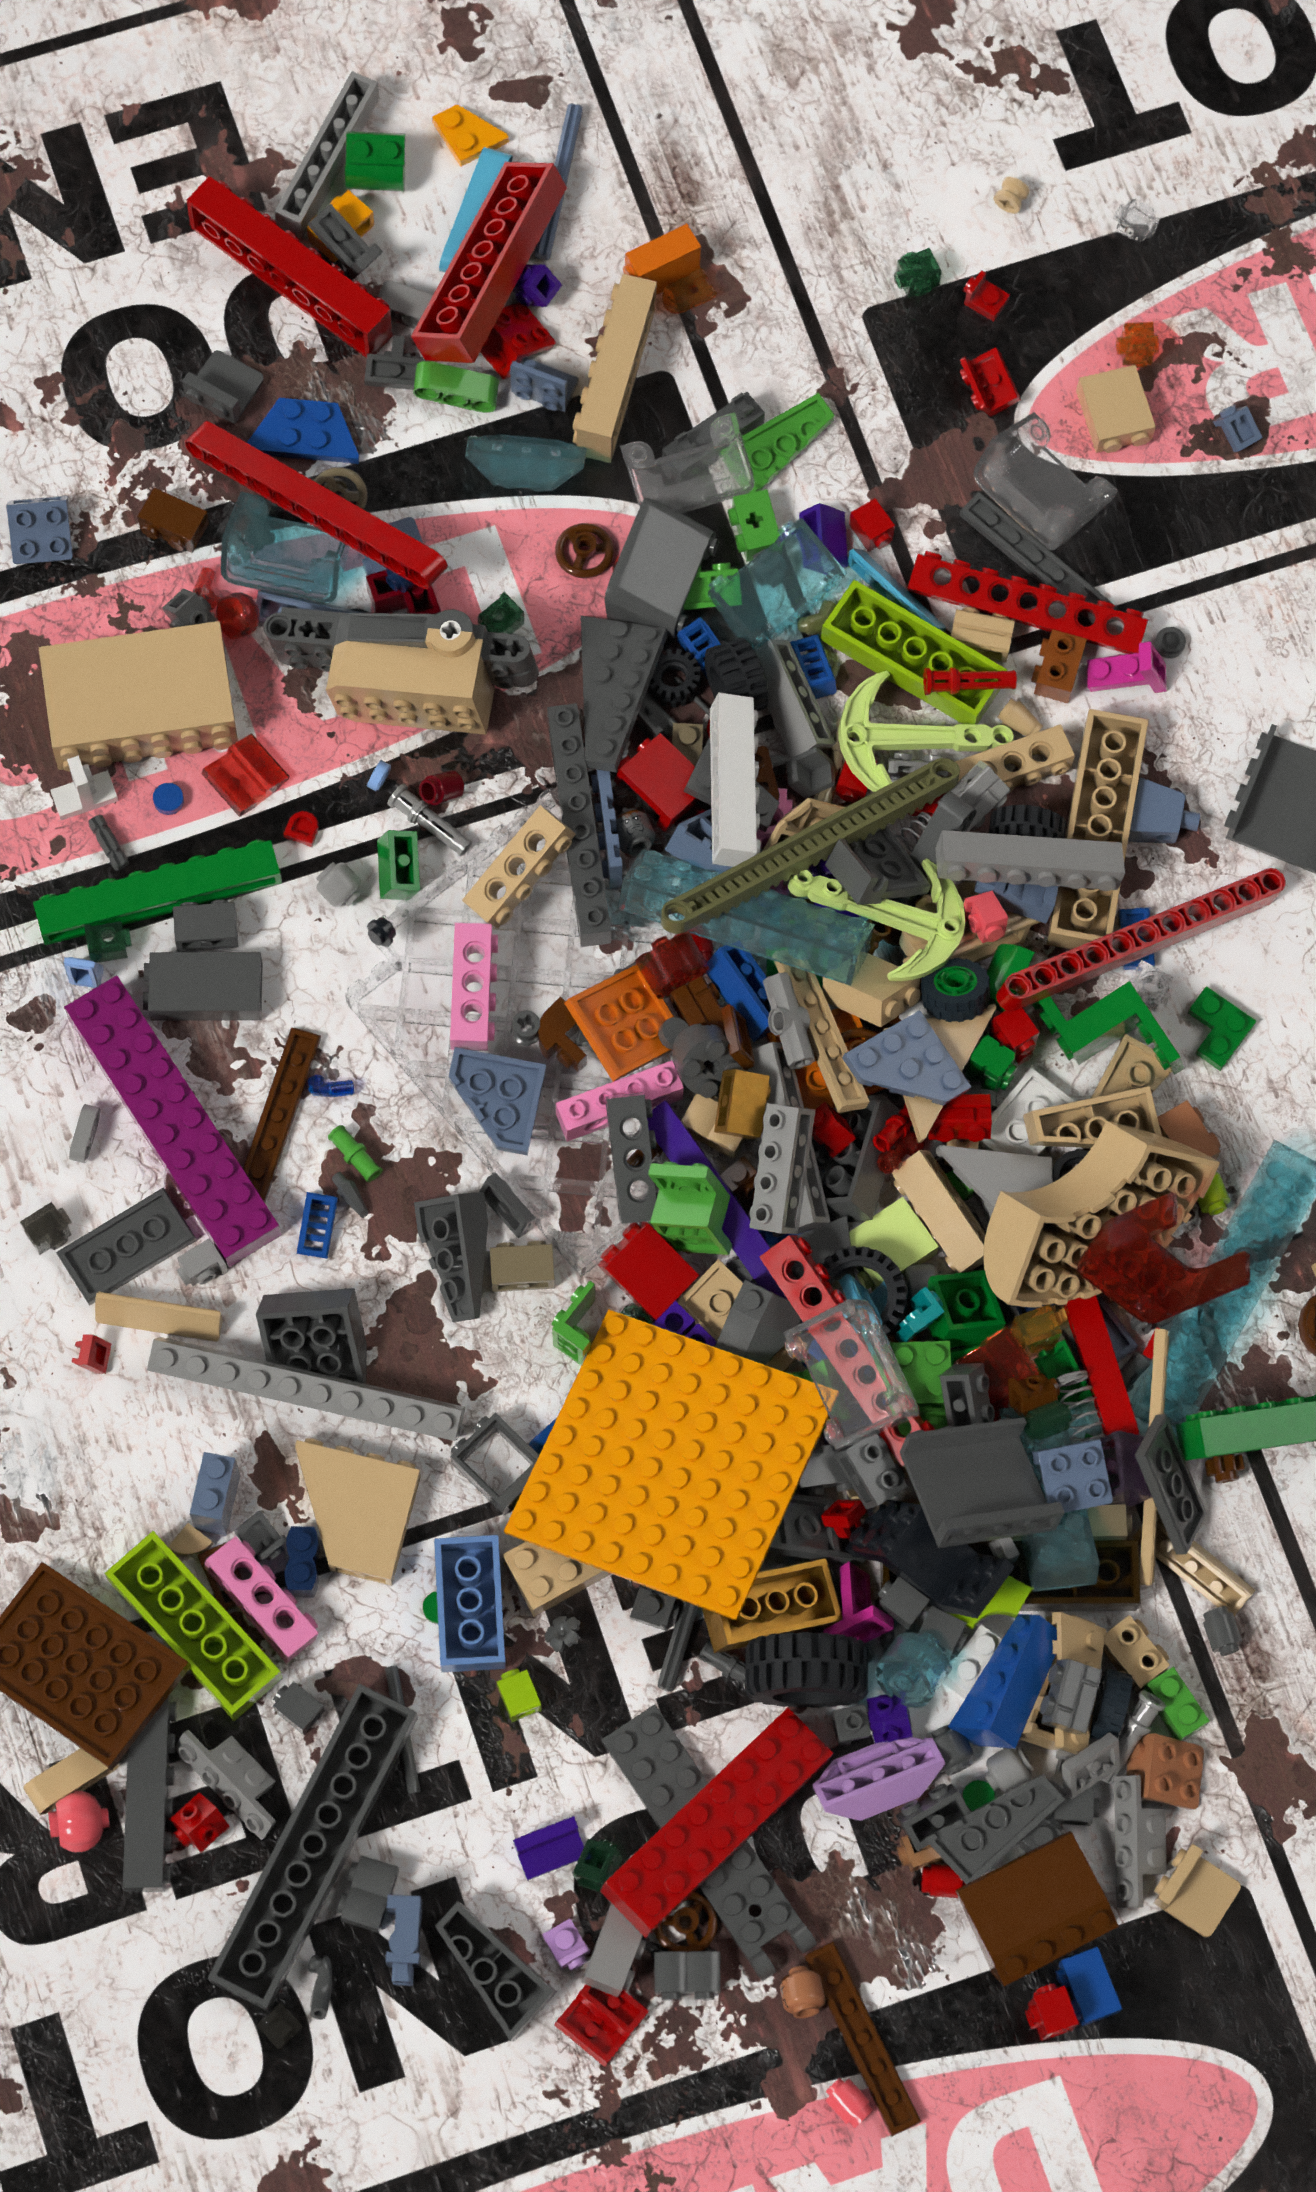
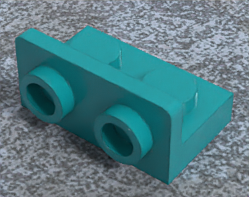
[894,1287,945,1342]

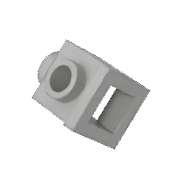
[176,1238,228,1286]

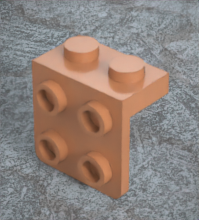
[1126,1733,1204,1810]

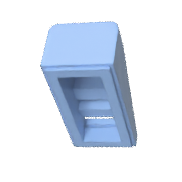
[63,957,104,988]

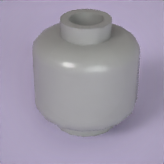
[316,862,361,907]
[984,1747,1034,1793]

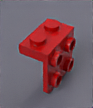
[480,302,556,380]

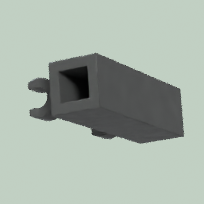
[661,392,765,483]

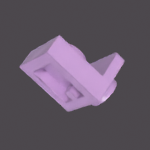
[542,1918,590,1971]

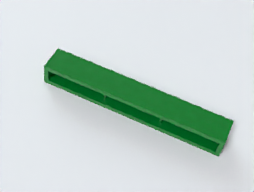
[33,840,282,945]

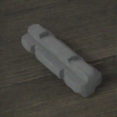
[88,815,129,871]

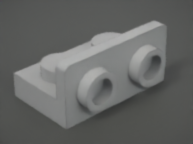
[1051,1732,1120,1799]

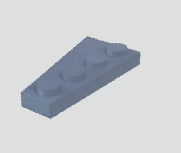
[591,769,622,889]

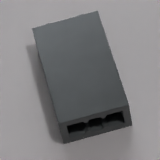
[143,952,263,1021]

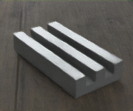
[479,1172,536,1238]

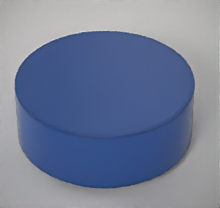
[153,783,184,815]

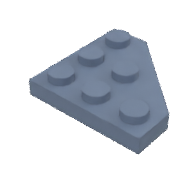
[842,1010,971,1106]
[449,1047,546,1156]

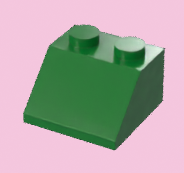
[928,1270,1006,1348]

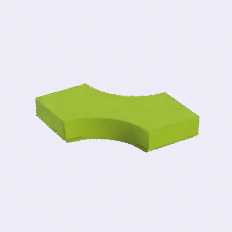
[946,1576,1032,1630]

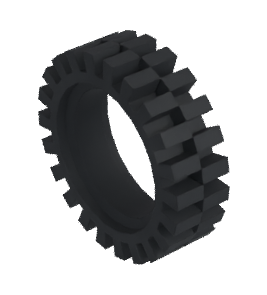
[810,1246,908,1345]

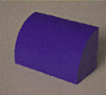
[799,503,848,571]

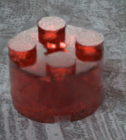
[635,931,709,999]

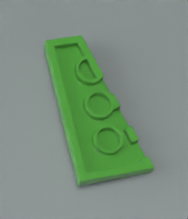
[719,392,835,494]

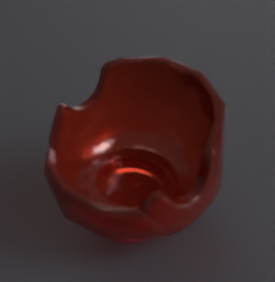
[216,592,260,639]

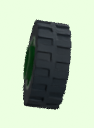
[921,958,990,1022]

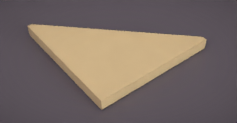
[883,1004,996,1143]

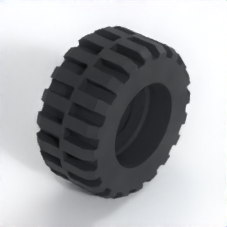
[745,1632,868,1708]

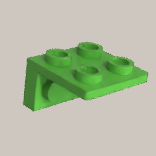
[551,1281,595,1366]

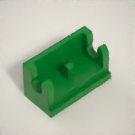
[1033,1339,1092,1416]

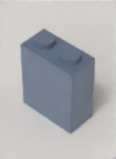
[189,1452,240,1536]

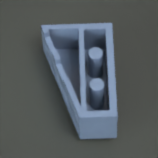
[664,809,764,899]

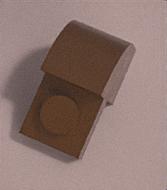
[538,996,587,1072]

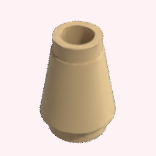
[997,698,1043,736]

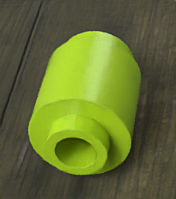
[1197,1172,1231,1215]

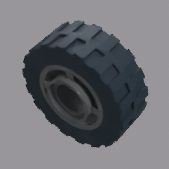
[1090,1668,1133,1740]

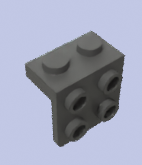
[182,350,264,424]

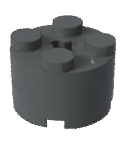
[671,1023,742,1098]

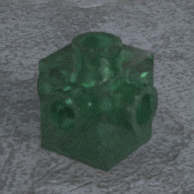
[894,248,942,298]

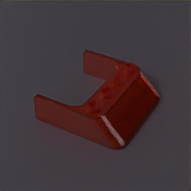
[1077,1192,1250,1324]

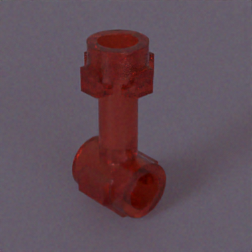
[877,1131,925,1174]

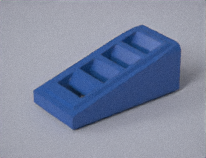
[677,617,721,679]
[790,634,837,699]
[296,1192,338,1259]

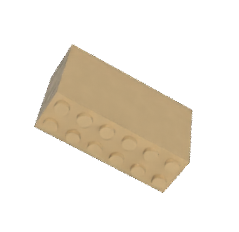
[39,621,238,772]

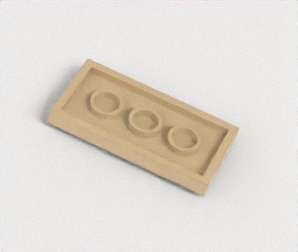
[677,1259,809,1372]

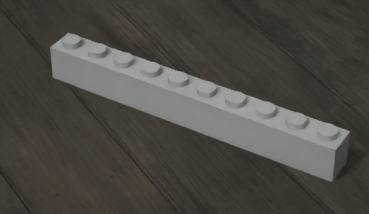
[147,1337,466,1441]

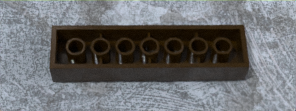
[880,1540,1141,1612]

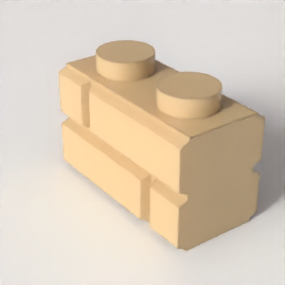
[951,607,1015,662]

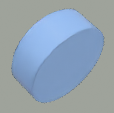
[367,760,391,791]

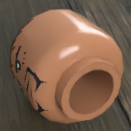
[780,1966,825,2019]

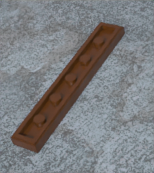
[243,1027,321,1203]
[804,1941,921,2137]

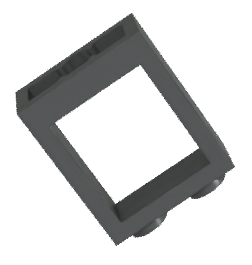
[450,1412,539,1516]

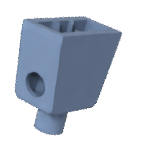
[1128,778,1200,844]

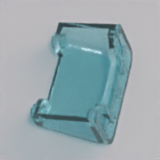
[220,492,350,604]
[708,518,847,650]

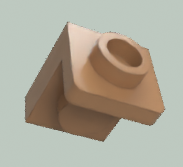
[897,1835,944,1872]

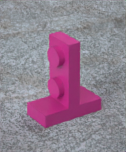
[1087,642,1167,693]
[823,1562,894,1643]

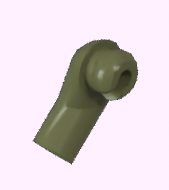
[797,600,836,635]

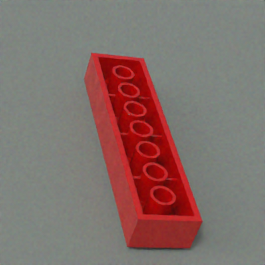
[411,162,567,363]
[186,176,392,358]
[600,1707,834,1938]

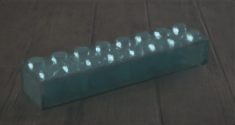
[618,849,875,986]

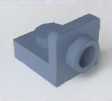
[1213,405,1263,452]

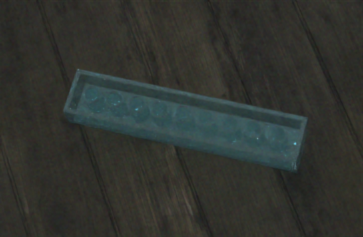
[1130,1139,1316,1440]

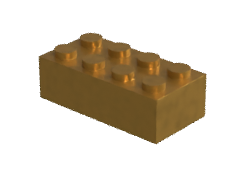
[702,1558,843,1653]

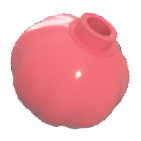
[48,1790,109,1853]

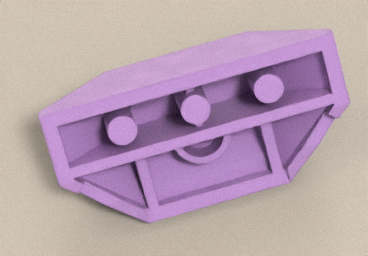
[813,1737,945,1821]

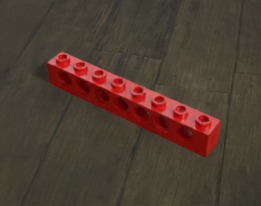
[908,551,1149,654]
[759,1235,935,1467]

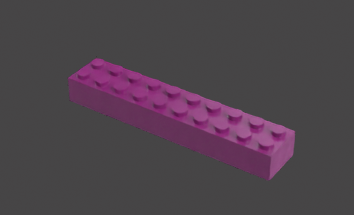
[64,975,282,1268]

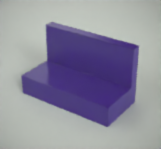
[513,1816,588,1881]

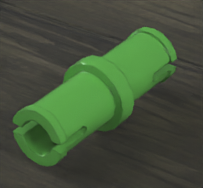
[328,1125,383,1183]

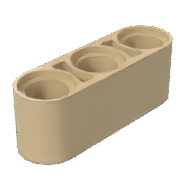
[23,1749,120,1816]

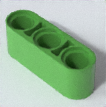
[413,361,499,413]

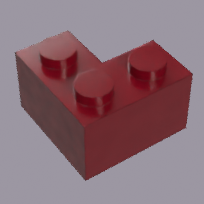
[366,570,441,615]

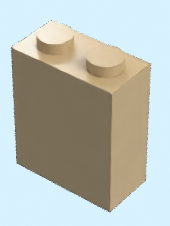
[1076,365,1156,453]
[822,950,920,1027]

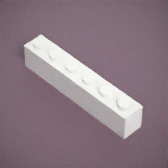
[710,692,761,867]

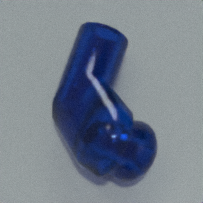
[308,1075,354,1097]

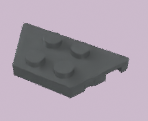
[768,1493,865,1566]

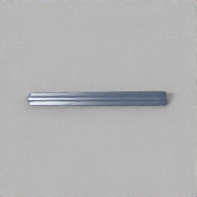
[535,103,583,261]

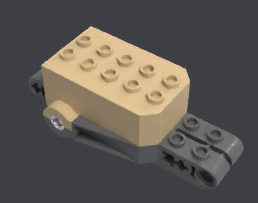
[263,607,539,735]

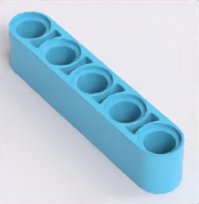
[439,147,513,272]

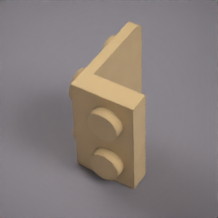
[1153,1843,1241,1937]

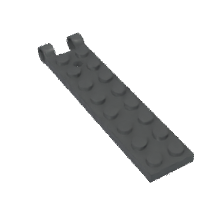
[601,1704,817,1981]

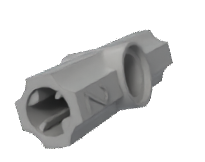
[763,973,815,1069]

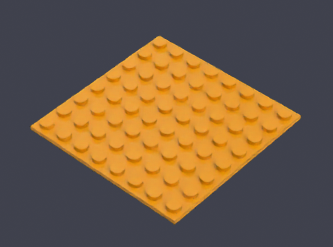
[504,1309,839,1621]

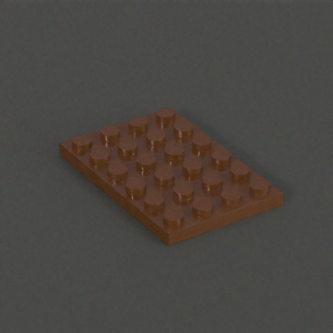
[0,1562,191,1771]

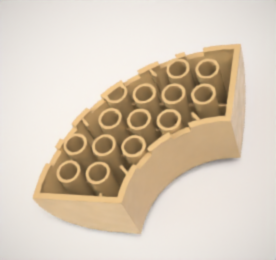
[983,1121,1220,1307]

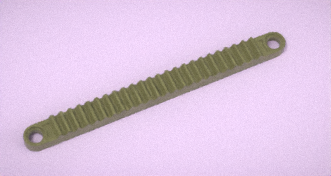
[661,758,960,934]

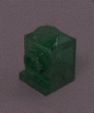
[477,592,524,634]
[84,921,132,963]
[572,1838,623,1893]

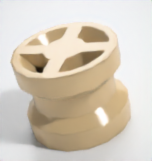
[994,177,1030,213]

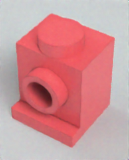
[963,891,1008,943]

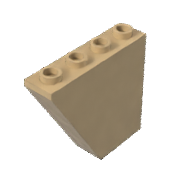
[295,1438,421,1586]

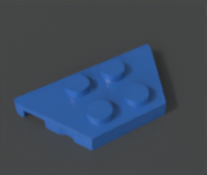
[247,398,359,464]

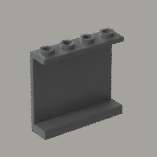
[1224,724,1316,874]
[899,1418,1065,1548]

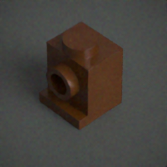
[720,1156,757,1211]
[1008,1373,1060,1420]

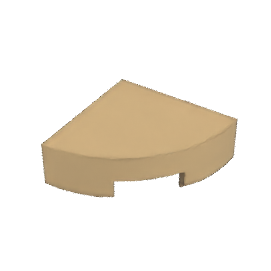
[168,1523,213,1555]

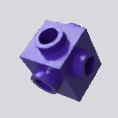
[513,264,562,307]
[867,1692,913,1744]

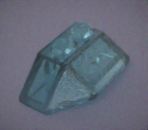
[465,434,587,492]

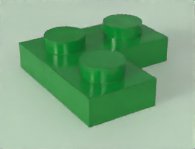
[1188,986,1256,1071]

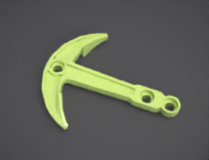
[838,670,1014,792]
[788,859,965,981]

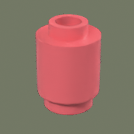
[825,2078,874,2129]

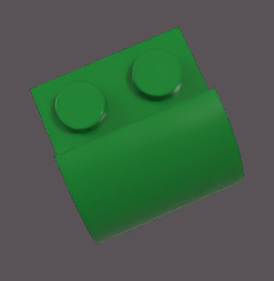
[345,131,406,192]
[987,944,1035,1019]

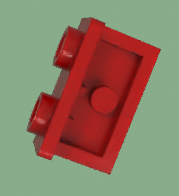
[960,347,1021,417]

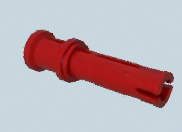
[923,667,1017,695]

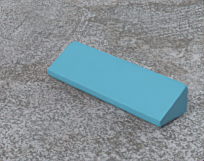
[848,549,947,632]

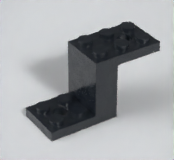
[845,1500,1015,1619]

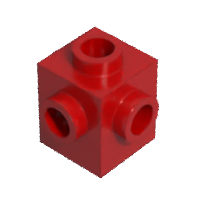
[170,1792,230,1853]

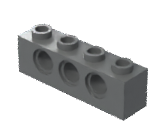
[605,1092,658,1224]

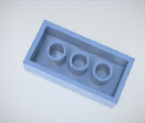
[434,1535,506,1673]

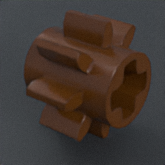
[1204,1454,1245,1484]

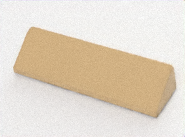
[95,1292,223,1342]
[1133,1512,1255,1616]

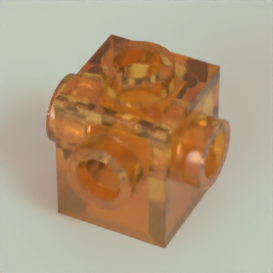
[1116,322,1159,368]

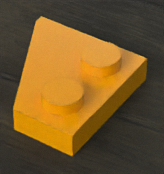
[432,104,509,167]

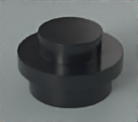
[367,917,396,947]

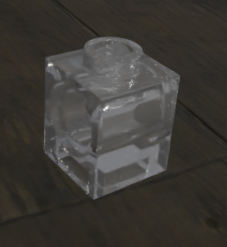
[1129,960,1174,1012]

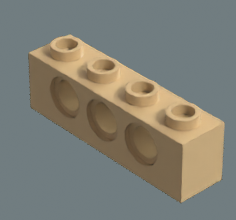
[947,724,1075,793]
[462,805,576,929]

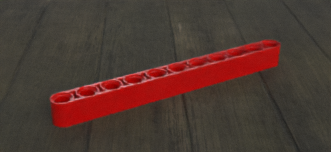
[184,421,448,589]
[996,868,1286,1011]

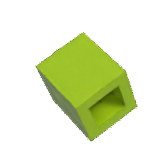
[497,1668,542,1722]

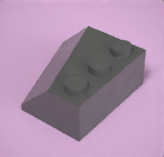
[256,1288,367,1384]

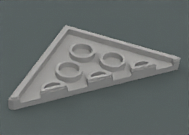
[936,1145,1053,1212]

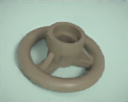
[313,467,367,509]

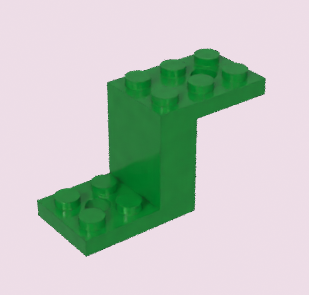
[1031,978,1185,1075]

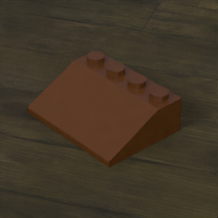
[955,1831,1119,1986]

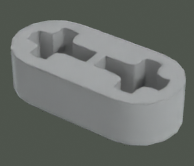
[69,1104,101,1163]

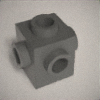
[162,589,216,628]

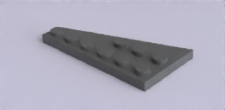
[581,616,667,772]

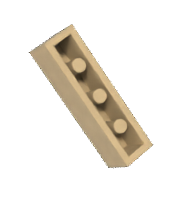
[891,1150,986,1273]

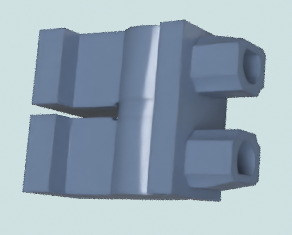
[974,881,1059,924]
[386,1895,422,1986]

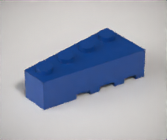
[948,1614,1057,1749]

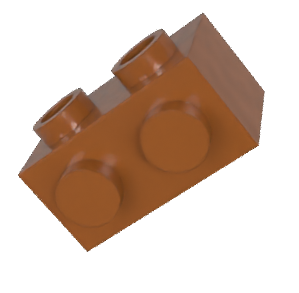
[1031,629,1087,704]

